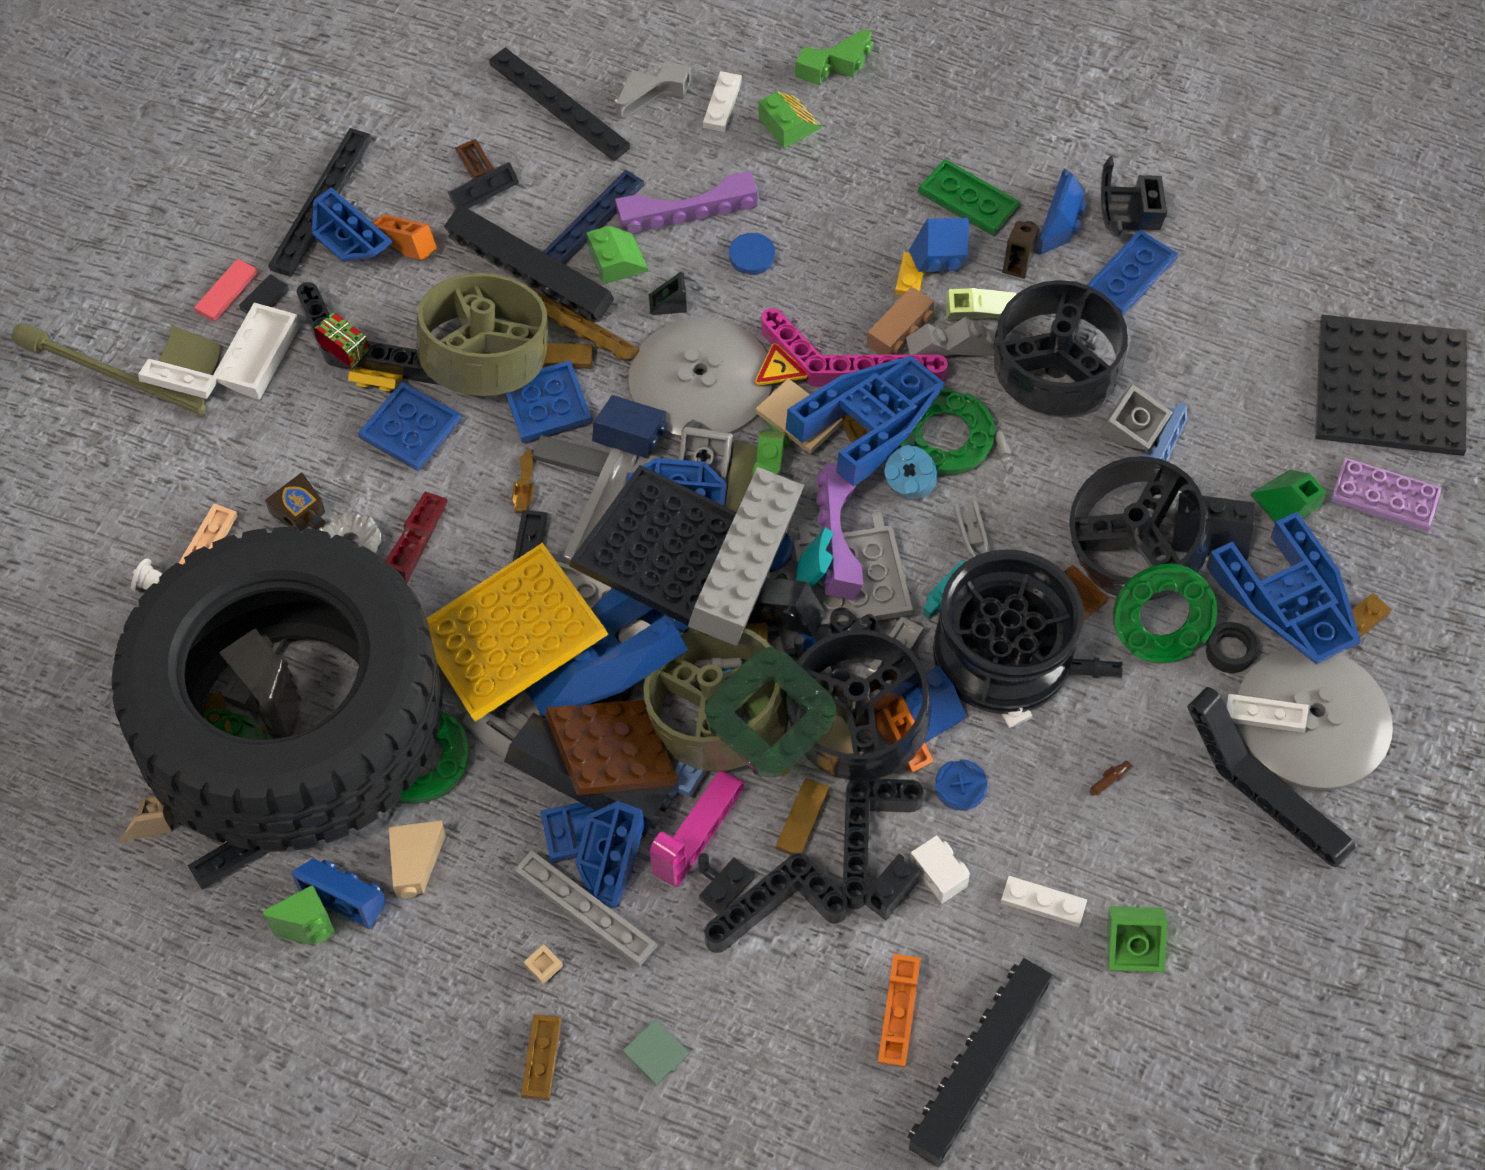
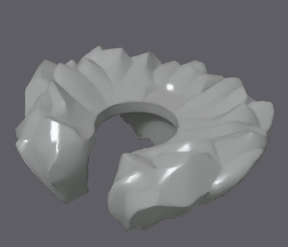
[319,513,382,553]

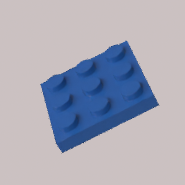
[505,360,592,443]
[358,382,461,471]

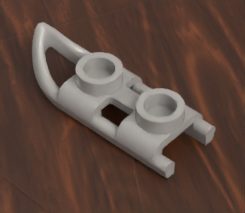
[953,501,989,558]

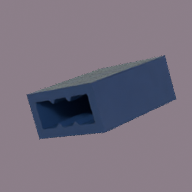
[592,395,668,458]

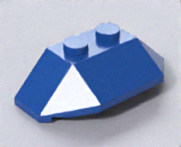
[1037,168,1087,254]
[312,187,392,262]
[626,458,727,506]
[575,801,644,909]

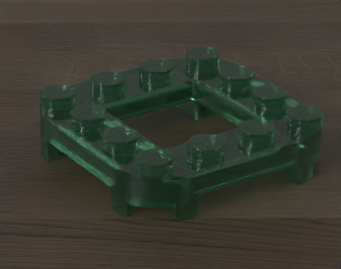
[705,647,837,777]

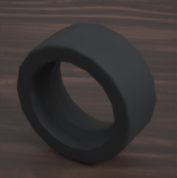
[1206,622,1257,674]

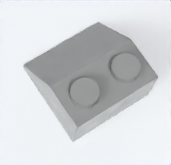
[1099,384,1173,451]

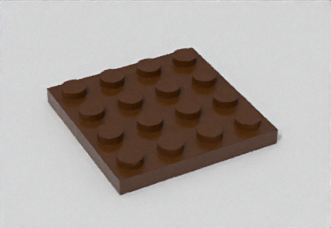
[545,699,678,796]

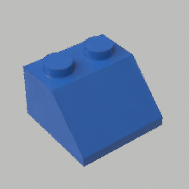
[909,218,969,272]
[902,666,967,743]

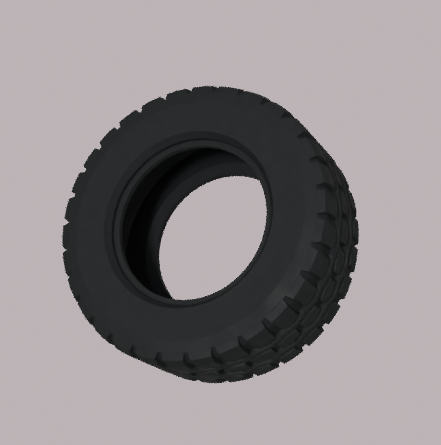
[111,527,443,852]

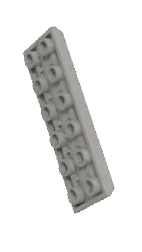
[562,448,662,564]

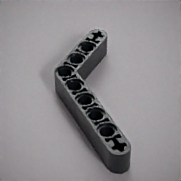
[297,282,442,386]
[1187,687,1355,867]

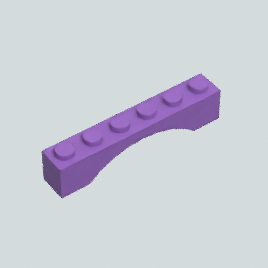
[615,171,758,233]
[815,462,863,600]

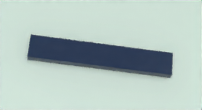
[543,170,644,265]

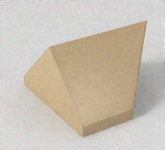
[119,796,172,842]

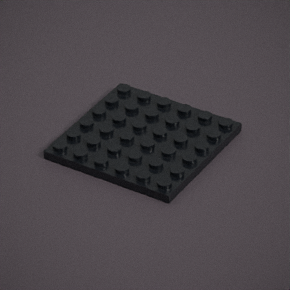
[1315,314,1467,456]
[569,465,737,636]

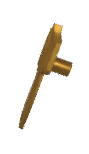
[511,449,535,513]

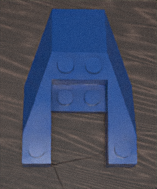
[785,356,945,486]
[1206,512,1361,664]
[525,588,688,719]

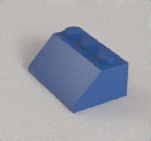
[291,858,386,929]

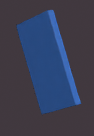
[1087,230,1178,315]

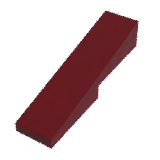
[385,491,448,584]

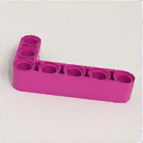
[650,771,745,888]

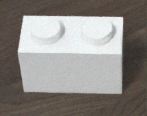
[910,835,970,904]

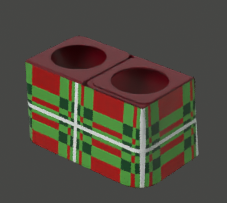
[314,312,369,369]

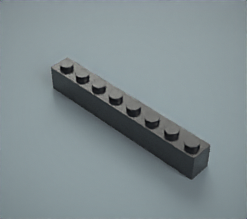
[444,204,614,322]
[907,958,1053,1167]

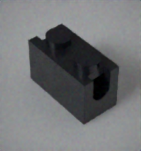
[864,853,921,921]

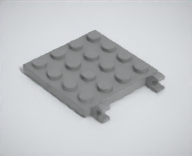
[793,512,913,626]

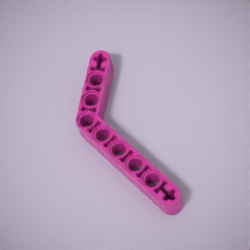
[761,308,948,387]

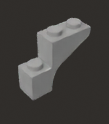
[614,60,691,119]
[906,317,995,356]

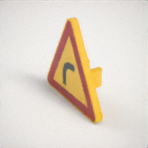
[755,343,808,386]

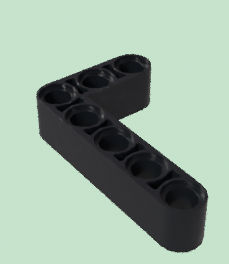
[842,778,924,910]
[704,853,847,953]

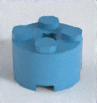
[884,445,937,500]

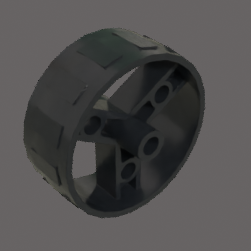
[993,280,1128,416]
[1069,456,1211,601]
[786,630,932,781]

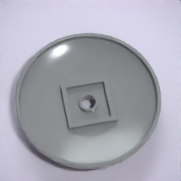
[628,318,773,438]
[1236,648,1393,791]

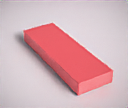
[194,258,257,322]

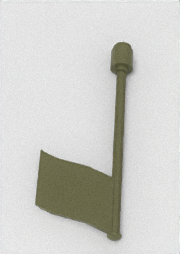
[11,323,221,417]

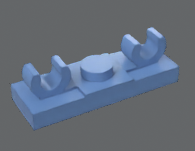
[1141,403,1187,461]

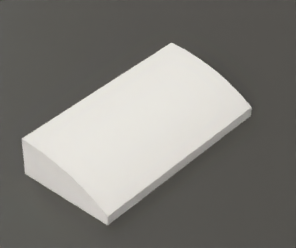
[213,303,301,400]

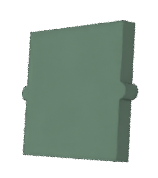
[623,1019,690,1086]

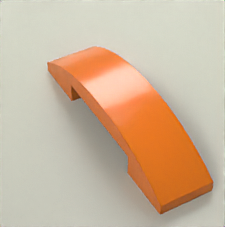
[878,953,921,1067]

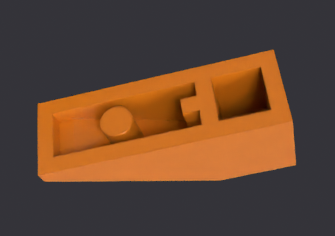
[372,214,437,260]
[874,695,934,773]

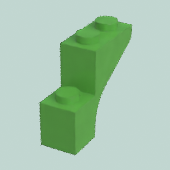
[795,29,873,85]
[752,430,786,478]

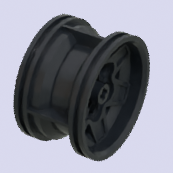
[933,549,1084,714]

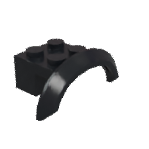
[1101,156,1167,237]

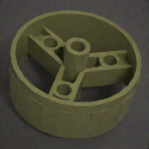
[417,273,548,396]
[644,628,789,771]

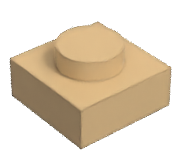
[523,944,563,985]

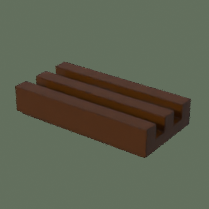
[455,139,494,179]

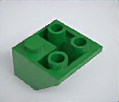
[1250,470,1326,523]

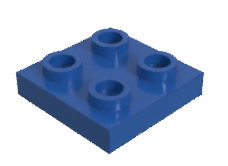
[540,802,595,863]

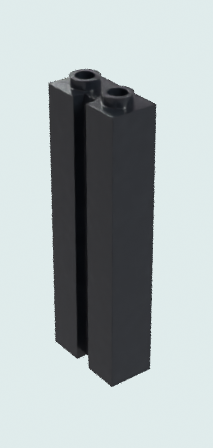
[504,712,673,837]

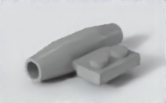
[463,692,542,759]

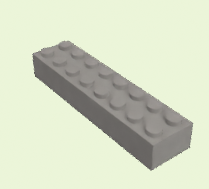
[688,467,804,646]

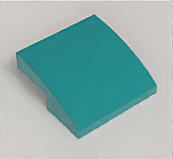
[796,527,834,588]

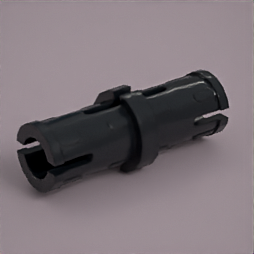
[1069,657,1123,678]

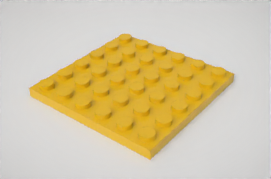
[426,543,608,722]

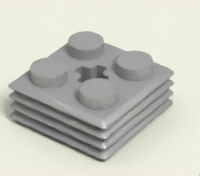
[678,427,733,482]

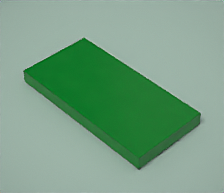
[918,159,1021,236]

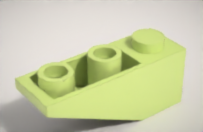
[945,288,1016,320]

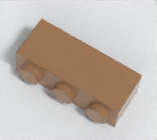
[867,286,935,355]

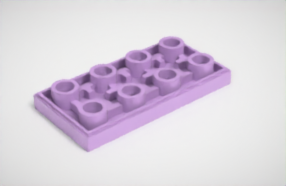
[1331,458,1442,532]

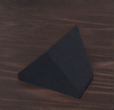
[648,272,687,315]

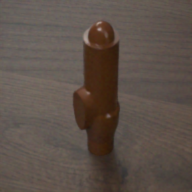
[1090,760,1131,796]

